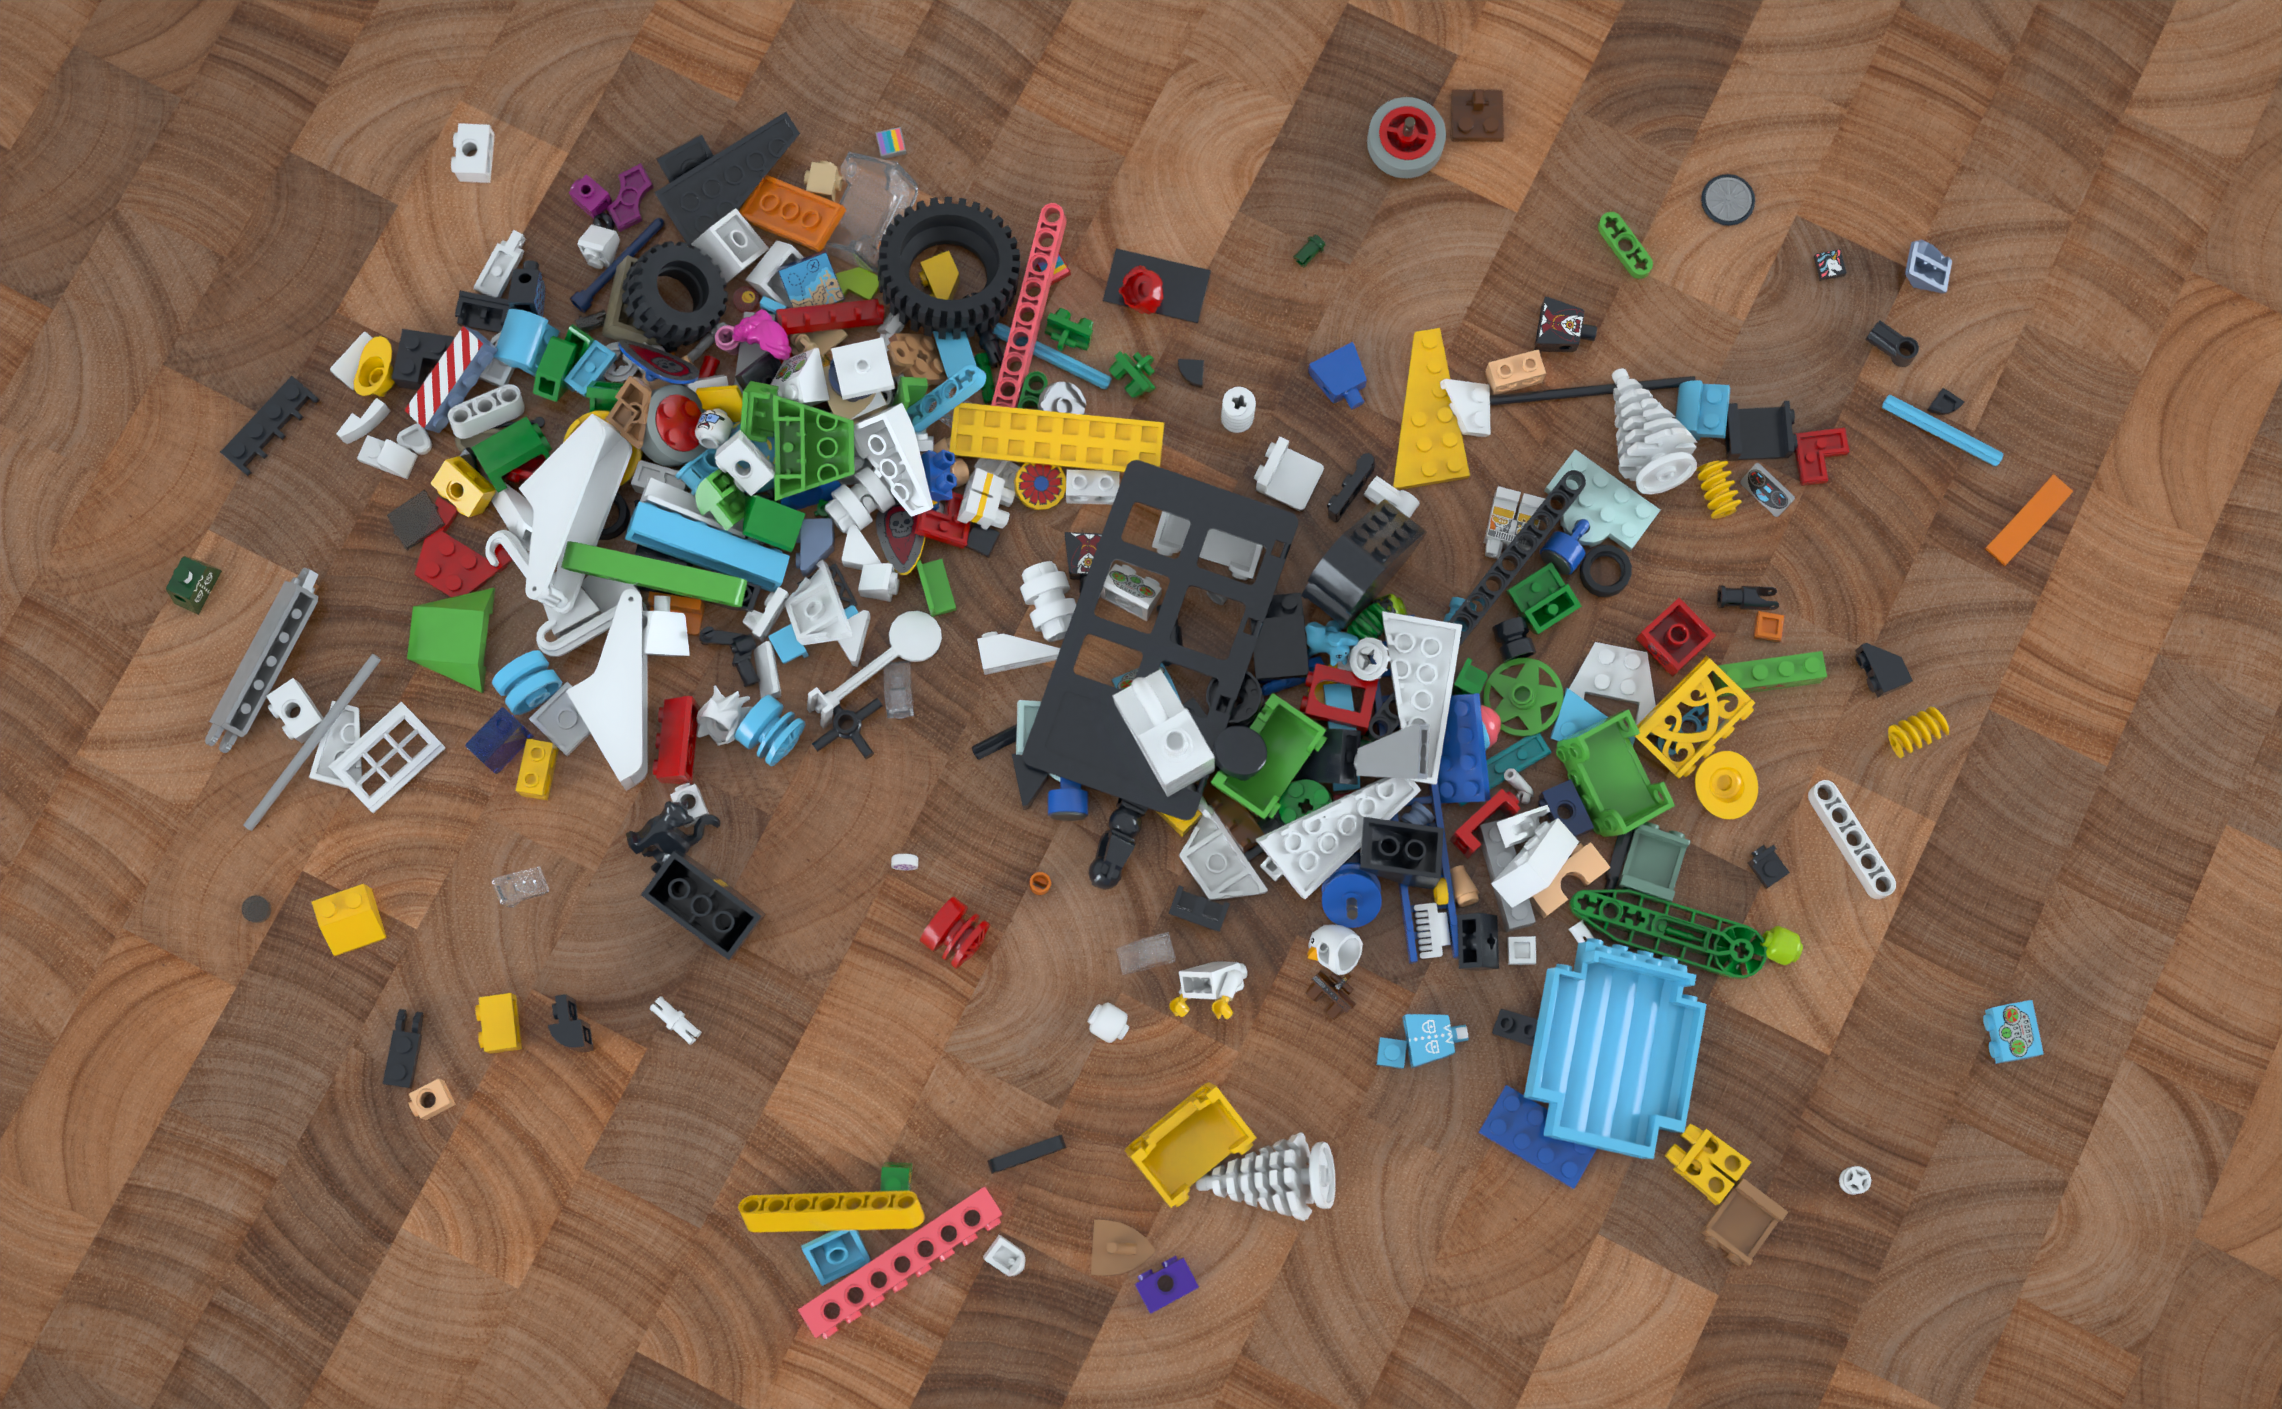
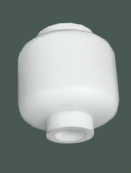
[1087,1003,1129,1043]

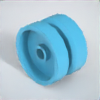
[492,650,563,715]

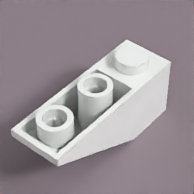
[492,483,534,551]

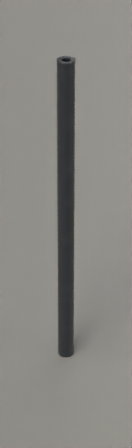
[1489,376,1696,406]

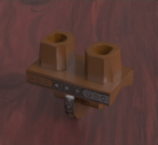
[1306,970,1356,1020]

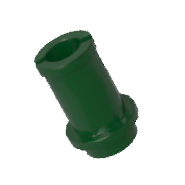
[1293,234,1326,268]

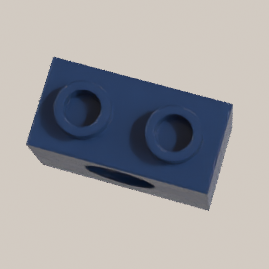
[1538,779,1594,838]

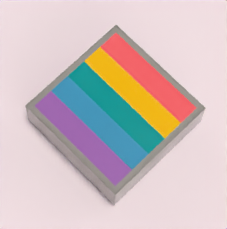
[876,127,907,159]

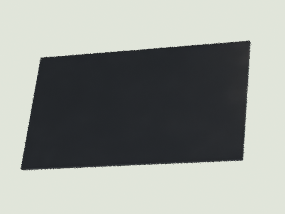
[1103,248,1211,323]

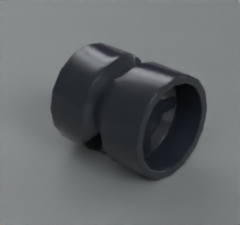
[1492,617,1536,663]

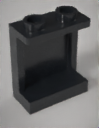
[1292,728,1361,785]

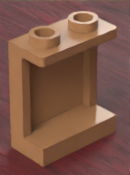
[1701,1178,1788,1267]

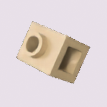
[804,161,843,202]

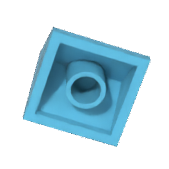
[801,1230,872,1286]

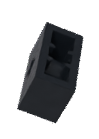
[1457,913,1499,971]

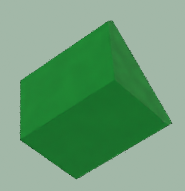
[742,495,805,552]

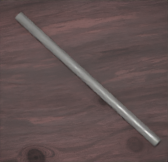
[243,654,381,831]

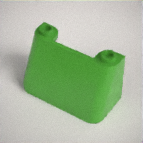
[1211,693,1327,820]

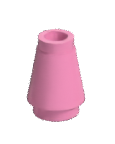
[715,325,740,355]

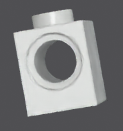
[670,783,709,827]

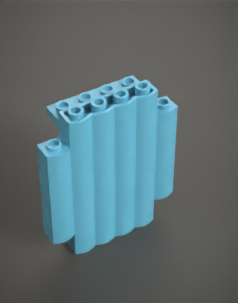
[1524,938,1707,1159]

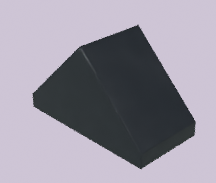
[1012,753,1049,810]

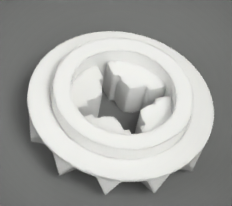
[603,342,639,383]
[1350,638,1391,681]

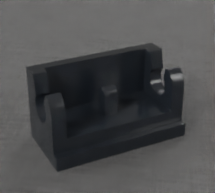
[455,290,510,333]

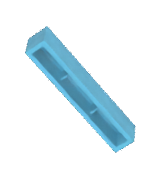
[625,501,790,593]

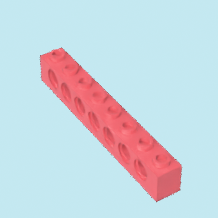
[798,1186,1003,1340]

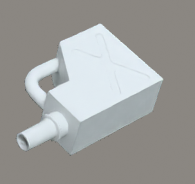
[1113,669,1215,797]

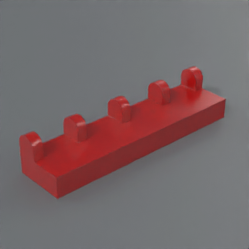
[776,299,884,335]

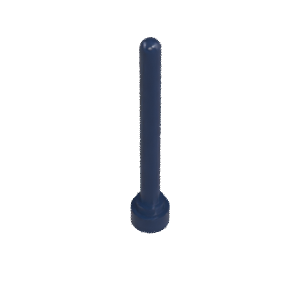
[570,218,664,313]

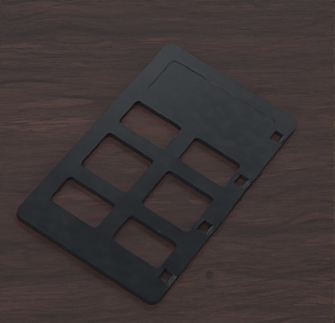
[1022,460,1298,821]

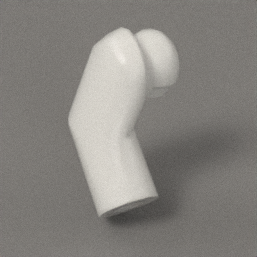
[1504,768,1534,804]

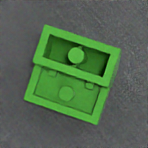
[695,468,746,531]

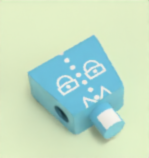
[1402,1014,1468,1068]

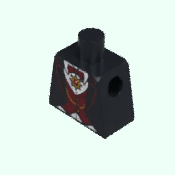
[1534,297,1597,352]
[1065,532,1102,593]

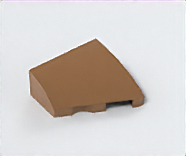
[605,376,652,449]

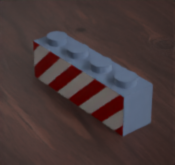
[404,326,498,433]

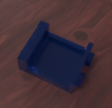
[465,707,534,775]

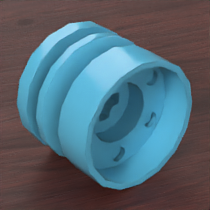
[735,695,806,766]

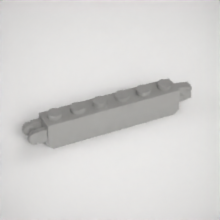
[205,568,319,753]

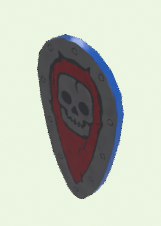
[618,340,699,384]

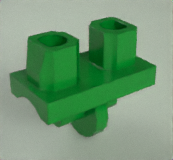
[1044,308,1093,352]
[1109,351,1156,399]

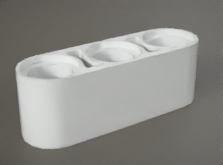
[448,384,525,439]

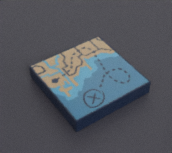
[777,250,845,308]

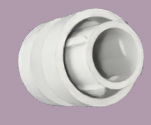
[824,466,896,533]
[1020,561,1076,642]

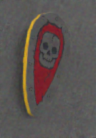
[876,498,925,575]

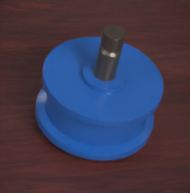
[1322,862,1382,928]

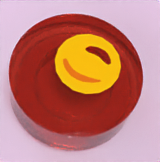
[733,286,760,313]

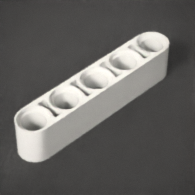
[1808,780,1896,899]

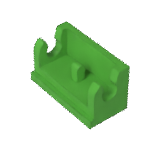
[740,381,779,442]

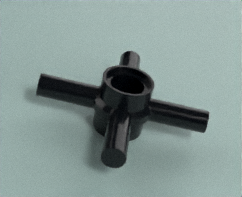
[812,690,883,759]

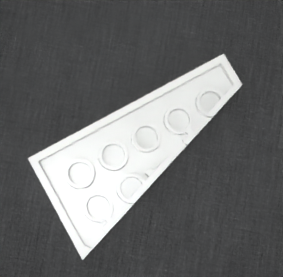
[1382,611,1462,785]

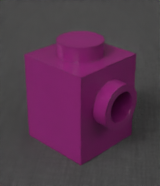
[569,174,613,219]

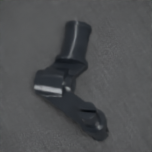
[699,626,760,688]

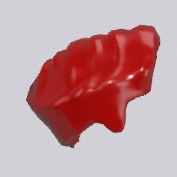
[1119,266,1163,315]

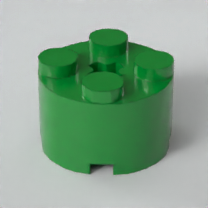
[1279,780,1335,824]

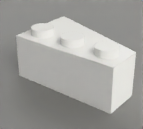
[1491,818,1579,908]

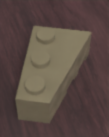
[602,255,658,346]

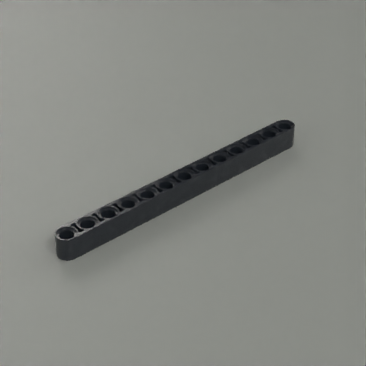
[1366,470,1586,742]

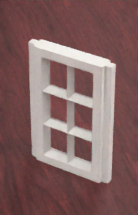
[328,702,446,814]

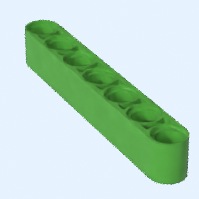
[561,541,748,607]

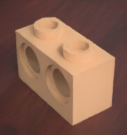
[1485,349,1546,395]

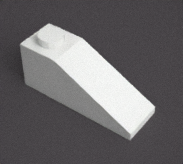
[977,632,1061,675]

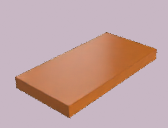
[739,175,846,252]

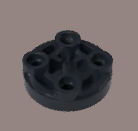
[1213,726,1267,781]

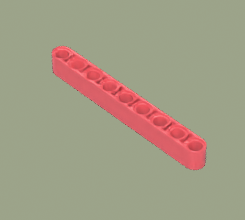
[991,203,1066,408]

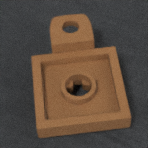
[886,333,948,385]

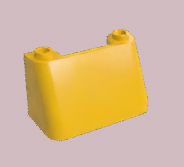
[1125,1082,1256,1208]

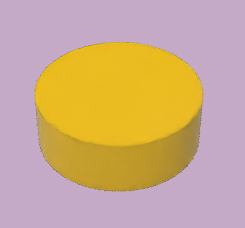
[1433,877,1448,905]

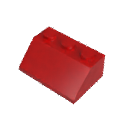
[653,696,700,785]

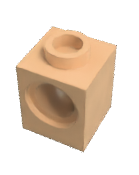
[409,1078,456,1120]

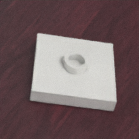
[831,337,895,400]

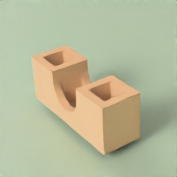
[1529,842,1611,919]

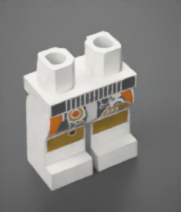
[1483,486,1545,563]

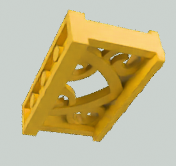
[1635,655,1755,779]

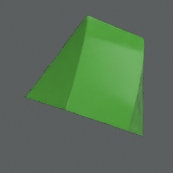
[773,394,855,501]
[407,588,495,693]

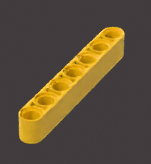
[738,1191,925,1232]

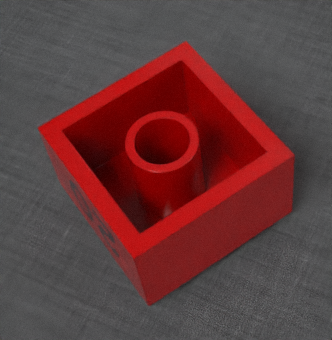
[1636,597,1716,677]

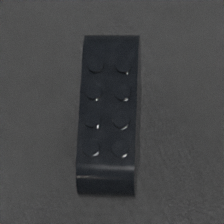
[1301,499,1427,629]

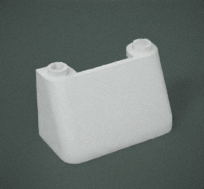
[1152,511,1263,580]

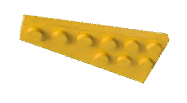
[1393,328,1470,490]

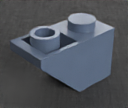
[796,518,835,577]

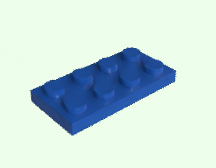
[1437,693,1491,803]
[1478,1085,1597,1189]

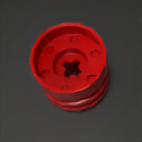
[919,896,991,969]

